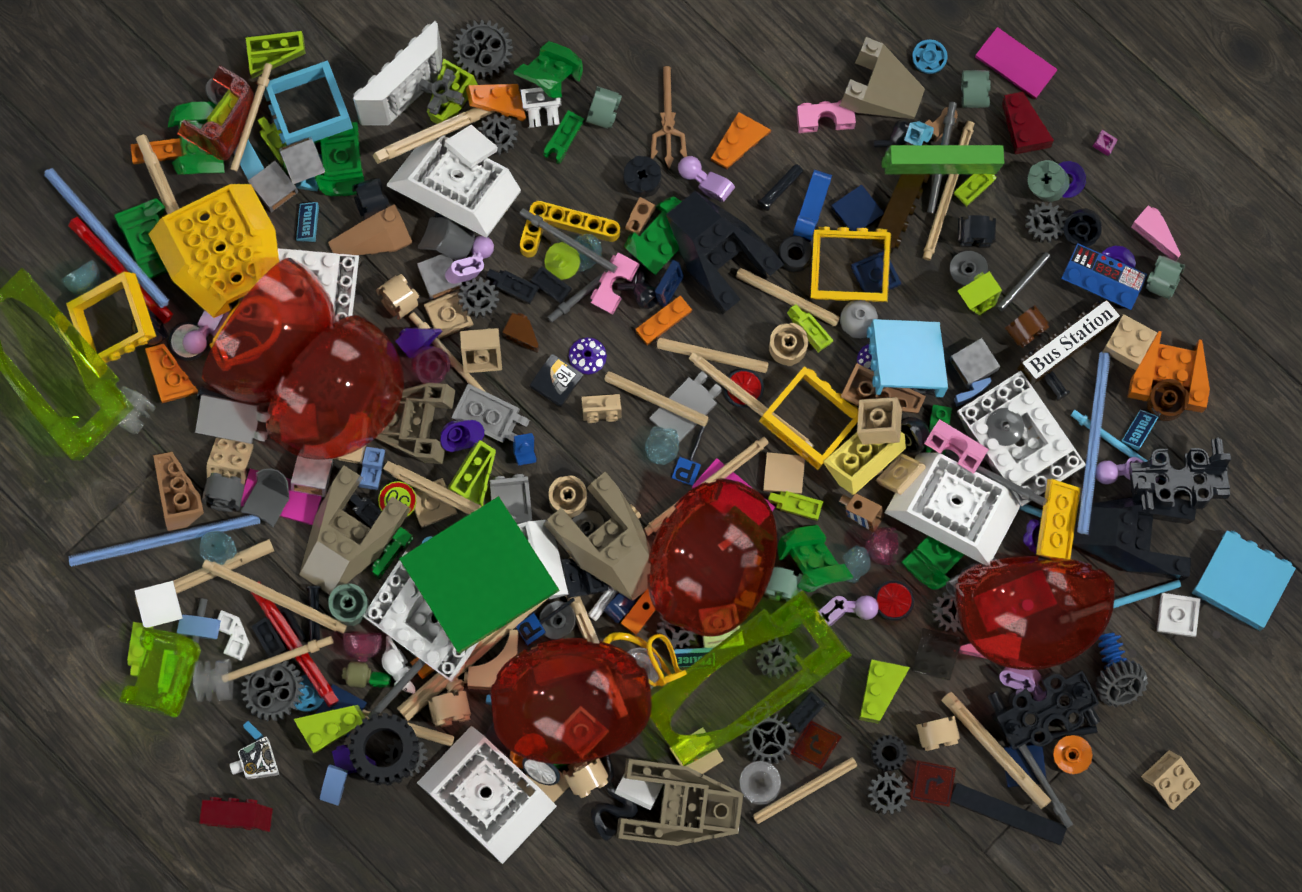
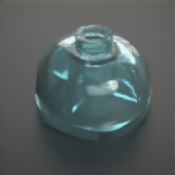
[62,260,101,295]

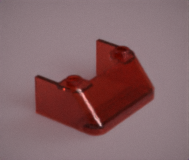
[177,65,261,160]

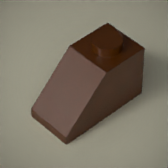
[502,312,539,353]

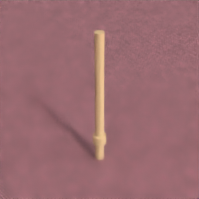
[230,63,273,172]
[409,312,486,392]
[221,636,333,683]

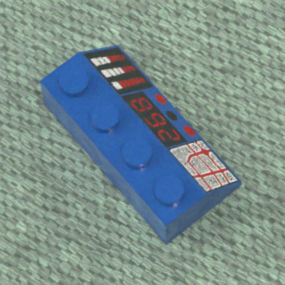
[1061,243,1147,310]

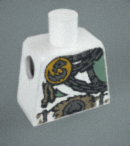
[230,737,279,779]

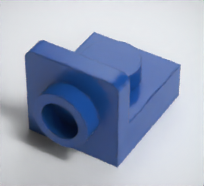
[513,433,536,465]

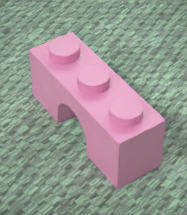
[796,100,856,133]
[591,253,639,315]
[924,419,989,474]

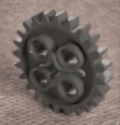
[453,20,513,80]
[241,657,305,721]

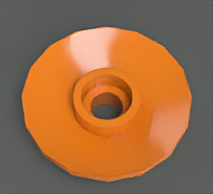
[1053,735,1093,774]

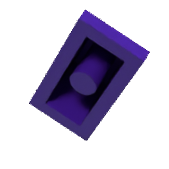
[395,327,443,358]
[332,745,377,774]

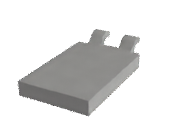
[650,371,722,445]
[452,384,530,443]
[195,394,271,444]

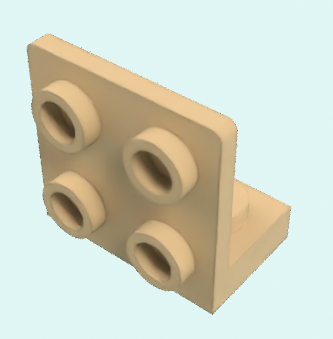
[582,394,621,423]
[207,438,253,486]
[1141,750,1200,810]

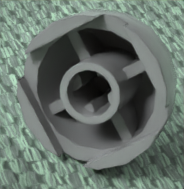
[840,300,878,339]

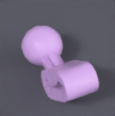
[678,156,735,202]
[445,235,494,284]
[182,304,232,355]
[1095,457,1160,485]
[816,595,879,629]
[999,662,1046,701]

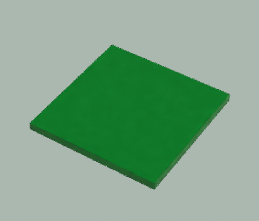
[399,496,560,654]

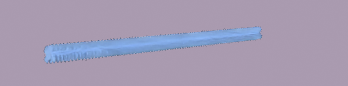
[44,168,169,308]
[1077,352,1110,534]
[69,515,260,567]

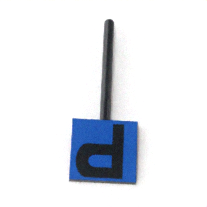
[672,426,705,486]
[516,598,575,645]

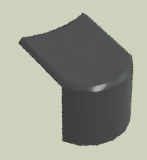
[418,217,475,261]
[241,468,289,527]

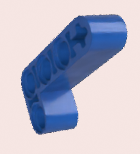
[793,170,832,243]

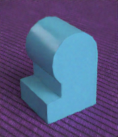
[904,121,934,145]

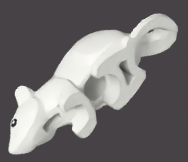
[382,635,415,694]

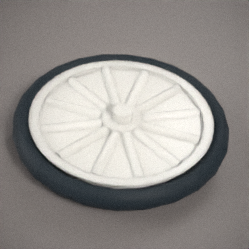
[168,322,209,361]
[522,755,560,786]

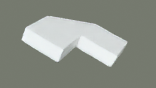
[217,610,250,661]

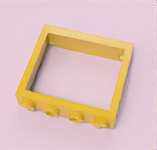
[811,227,891,302]
[66,272,156,369]
[759,366,859,470]

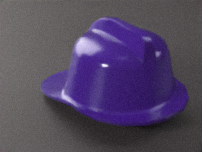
[440,420,485,452]

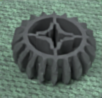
[1095,659,1148,708]
[742,712,795,766]

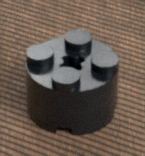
[623,156,661,198]
[352,178,389,220]
[958,215,996,248]

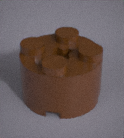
[1005,305,1049,348]
[1147,379,1189,421]

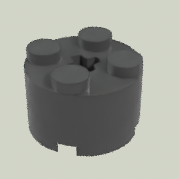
[202,473,245,512]

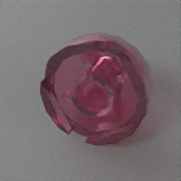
[411,346,450,383]
[866,527,899,566]
[343,632,382,662]

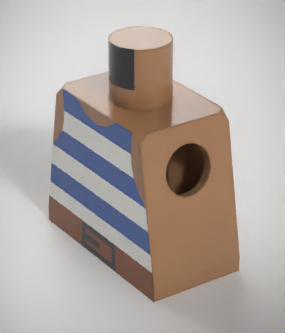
[839,494,884,532]

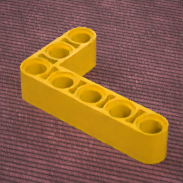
[520,201,620,258]

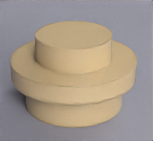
[446,678,464,696]

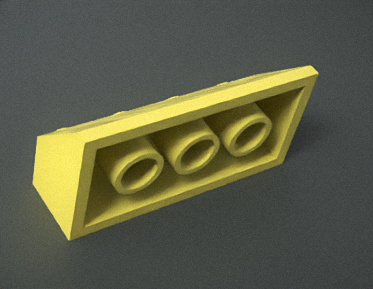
[824,432,906,495]

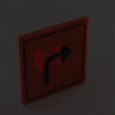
[791,721,842,769]
[910,760,956,807]

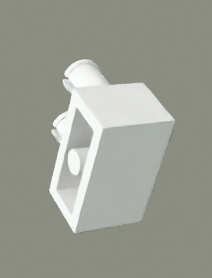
[521,88,561,128]

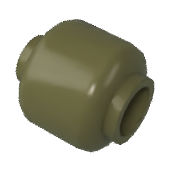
[342,661,371,688]

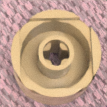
[376,274,419,320]
[769,323,808,366]
[549,476,587,518]
[428,691,471,727]
[916,716,960,751]
[562,754,608,798]

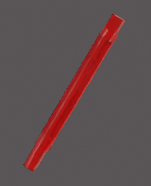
[68,217,173,324]
[250,581,339,708]

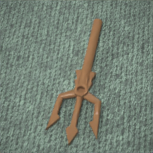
[651,66,687,169]

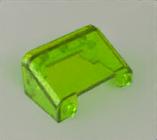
[119,627,200,718]

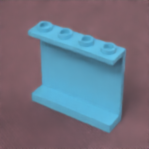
[867,319,948,397]
[1192,531,1296,631]

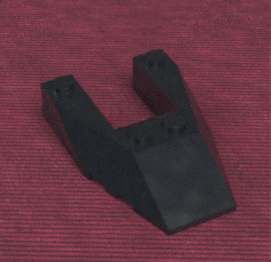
[666,191,784,314]
[1073,497,1196,581]

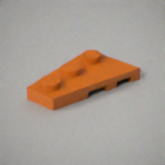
[466,84,526,121]
[711,112,771,169]
[145,344,198,404]

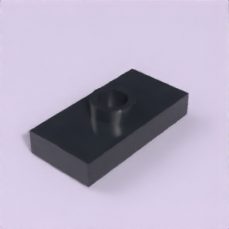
[530,266,572,304]
[785,691,826,734]

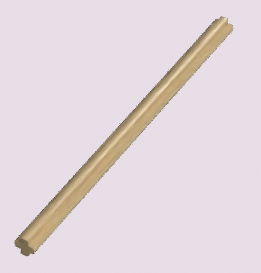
[397,504,641,721]

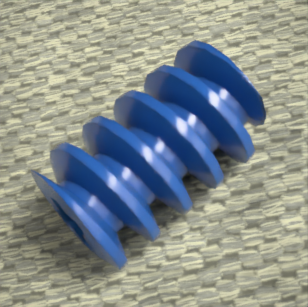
[1096,633,1127,670]

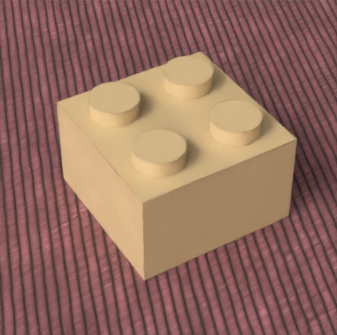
[1103,315,1157,370]
[460,328,502,373]
[857,397,902,445]

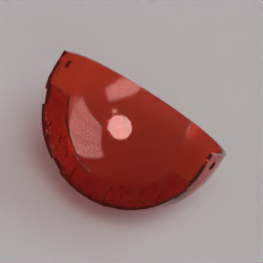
[202,258,336,404]
[266,315,404,460]
[647,478,777,637]
[955,556,1114,670]
[491,638,652,764]

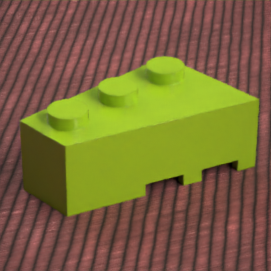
[246,31,306,79]
[427,59,478,124]
[958,271,1002,315]
[447,440,496,506]
[859,660,910,724]
[294,705,366,753]

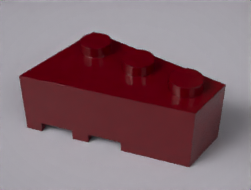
[1002,92,1054,155]
[199,797,273,832]

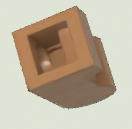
[925,107,958,142]
[625,197,656,236]

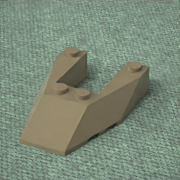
[299,465,411,595]
[543,472,662,601]
[616,758,743,846]

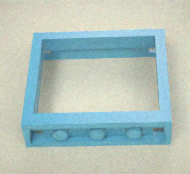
[264,61,353,146]

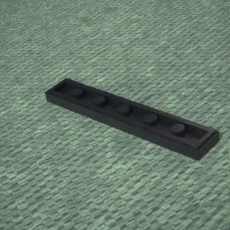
[949,783,1067,846]

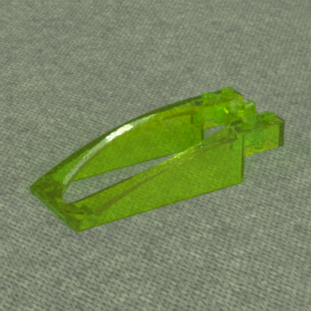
[0,268,134,460]
[642,590,852,766]

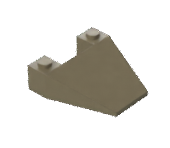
[839,37,925,119]
[368,383,456,464]

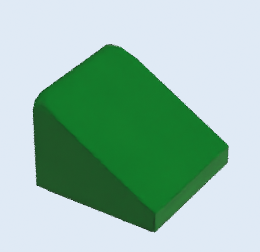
[369,672,391,688]

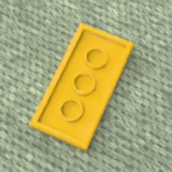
[1036,479,1081,563]

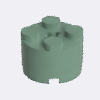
[961,70,990,108]
[586,86,622,129]
[1028,160,1069,202]
[1146,255,1185,300]
[763,567,803,605]
[329,584,369,626]

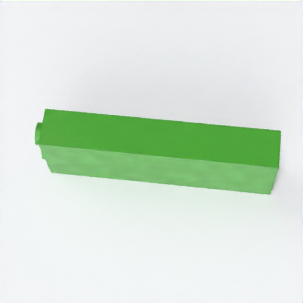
[881,145,1004,174]

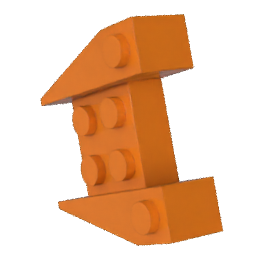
[1128,331,1210,413]

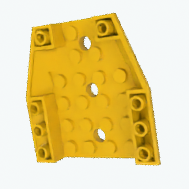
[149,184,282,318]

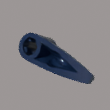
[603,593,639,624]

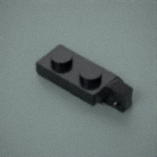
[486,269,539,305]
[349,493,382,528]

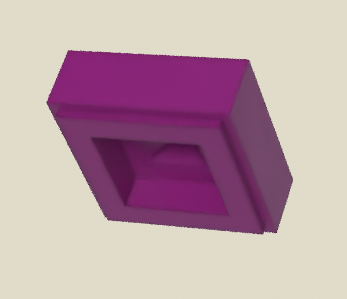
[1092,130,1118,156]

